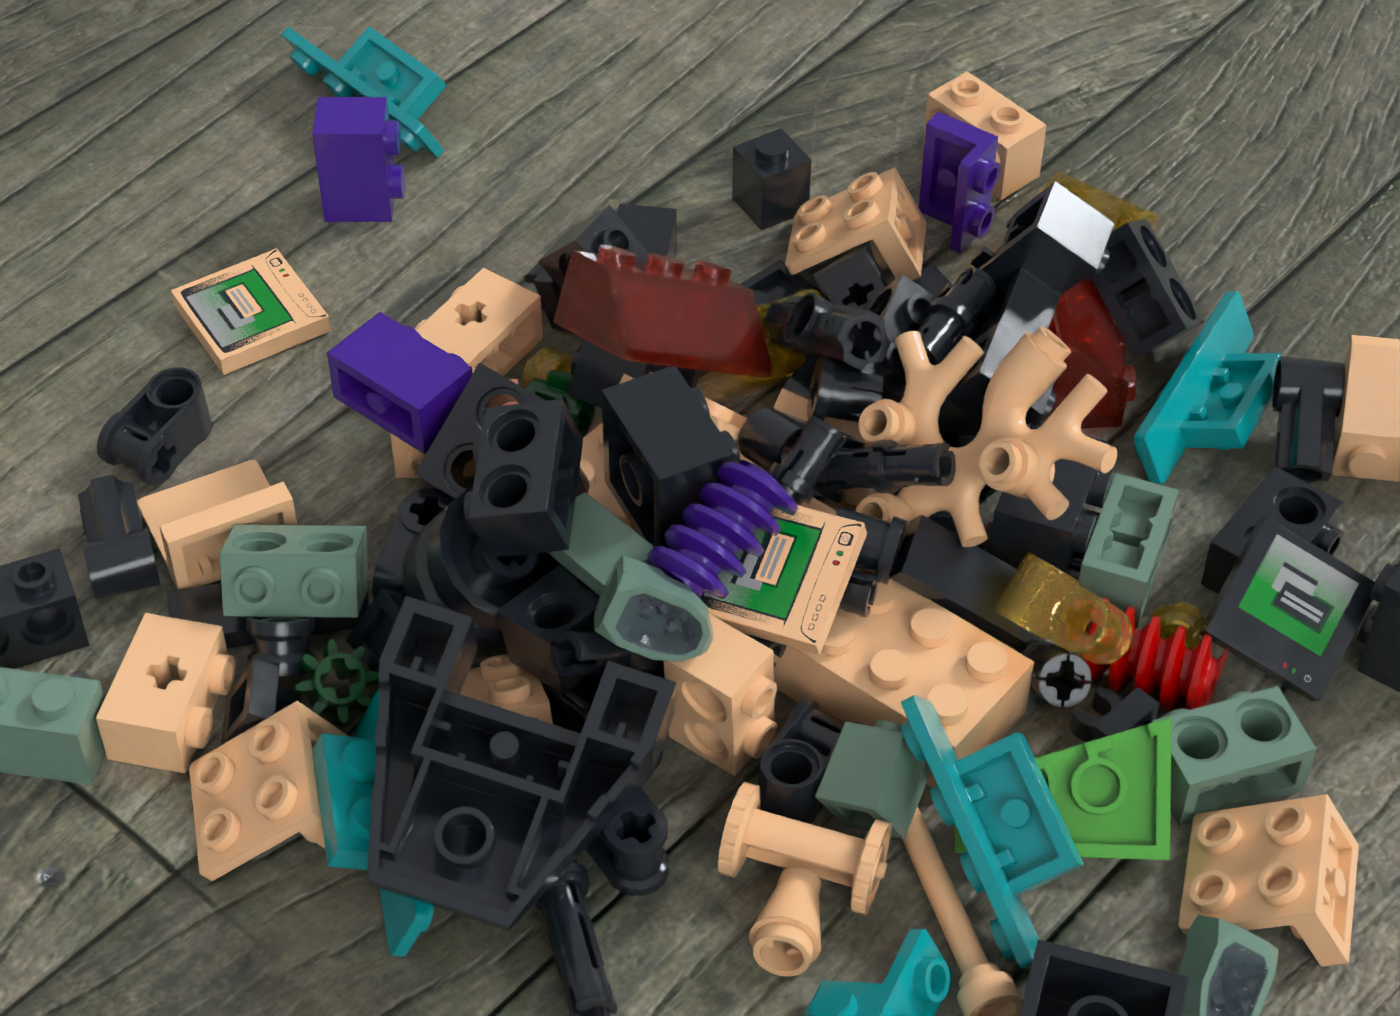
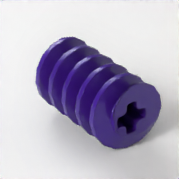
[647,460,799,605]

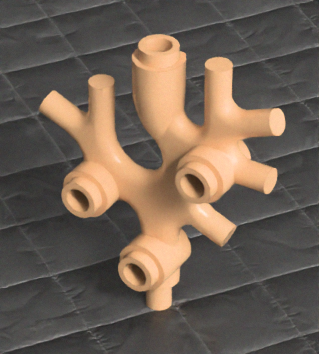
[855,326,1117,551]

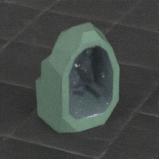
[594,555,713,662]
[1178,915,1279,1016]

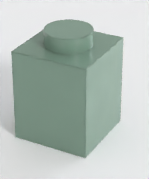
[815,720,931,839]

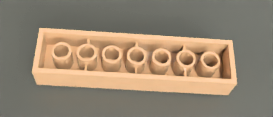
[580,422,1034,787]

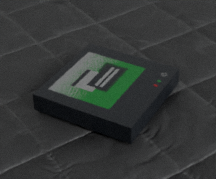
[1198,516,1375,701]

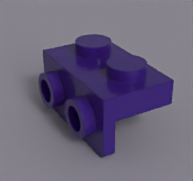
[919,112,1000,253]

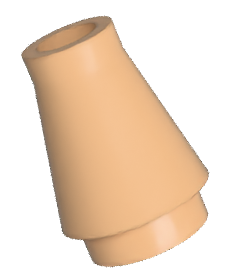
[749,866,821,977]

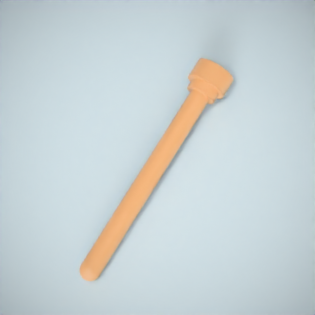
[902,806,1023,1016]

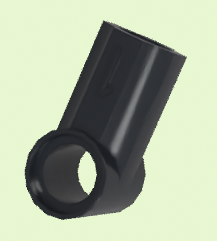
[1272,356,1345,484]
[78,475,161,600]

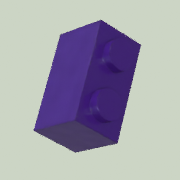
[312,97,405,222]
[327,312,473,454]

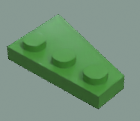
[953,717,1172,860]

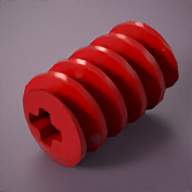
[1078,596,1229,711]

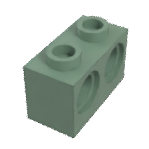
[1075,473,1179,629]
[220,524,368,618]
[1152,686,1317,826]

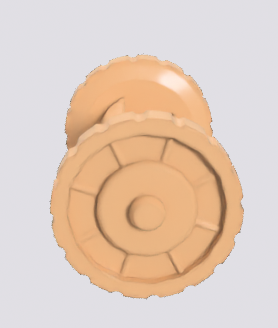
[718,782,892,915]

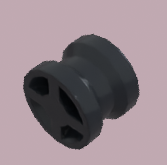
[246,616,315,676]

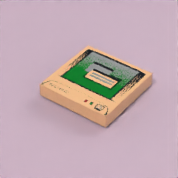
[171,248,331,375]
[701,505,867,655]

